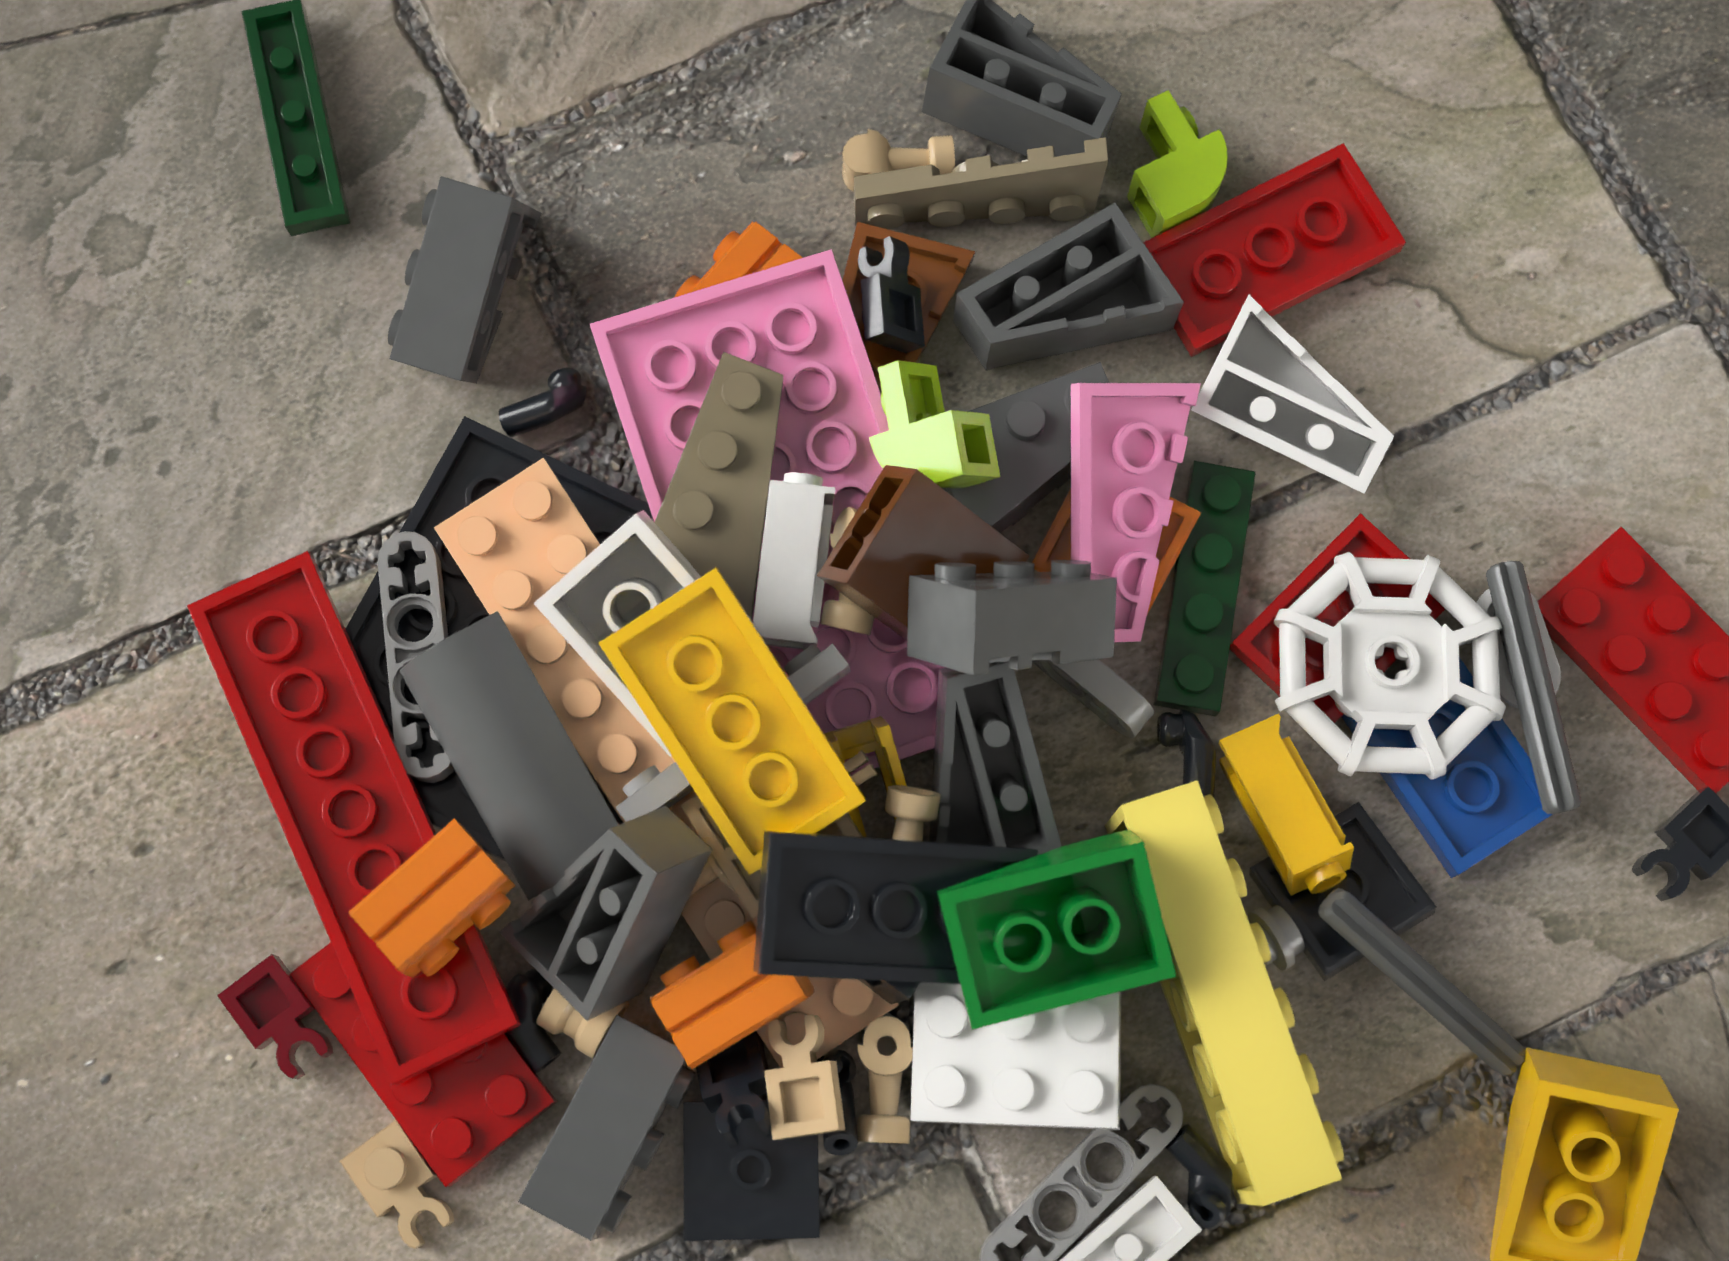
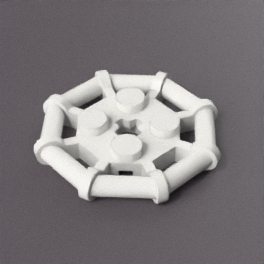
[1274,552,1506,779]

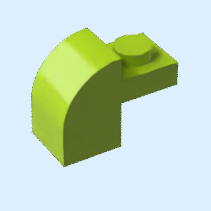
[1127,90,1228,238]
[869,360,1001,488]

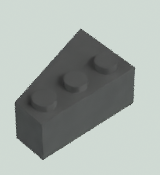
[922,0,1122,157]
[388,176,542,384]
[953,203,1184,370]
[942,362,1109,533]
[907,560,1117,676]
[929,661,1062,855]
[499,806,712,1021]

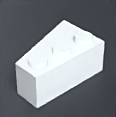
[1191,295,1394,494]

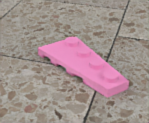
[1071,383,1201,642]

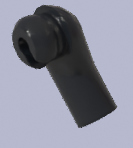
[1165,1124,1233,1230]

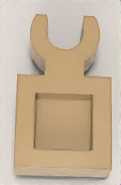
[764,1014,845,1140]
[340,1120,454,1249]

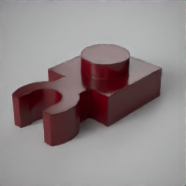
[217,954,333,1079]

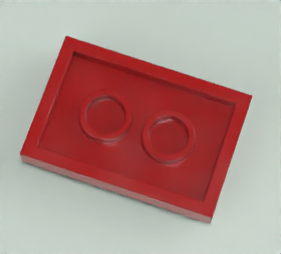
[1230,513,1445,723]

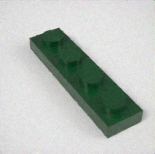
[241,0,350,236]
[1154,460,1256,717]

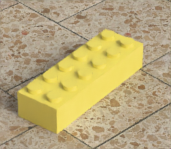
[1105,780,1344,1206]

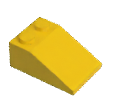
[1489,1047,1679,1261]

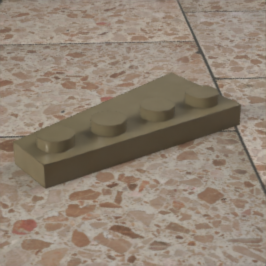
[854,137,1108,229]
[654,352,783,621]

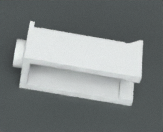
[753,473,836,650]

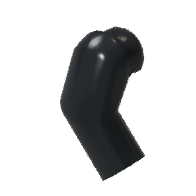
[499,368,587,438]
[1157,709,1216,798]
[505,969,562,1073]
[817,1049,858,1156]

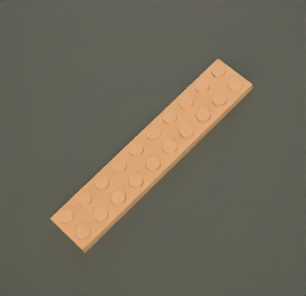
[434,458,899,1068]

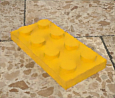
[599,567,866,875]

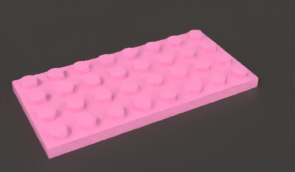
[590,249,946,776]

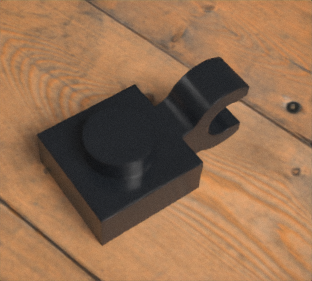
[858,236,925,353]

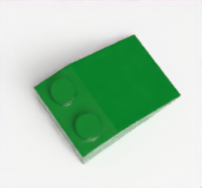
[937,829,1176,1030]

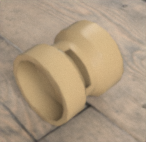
[536,988,629,1059]

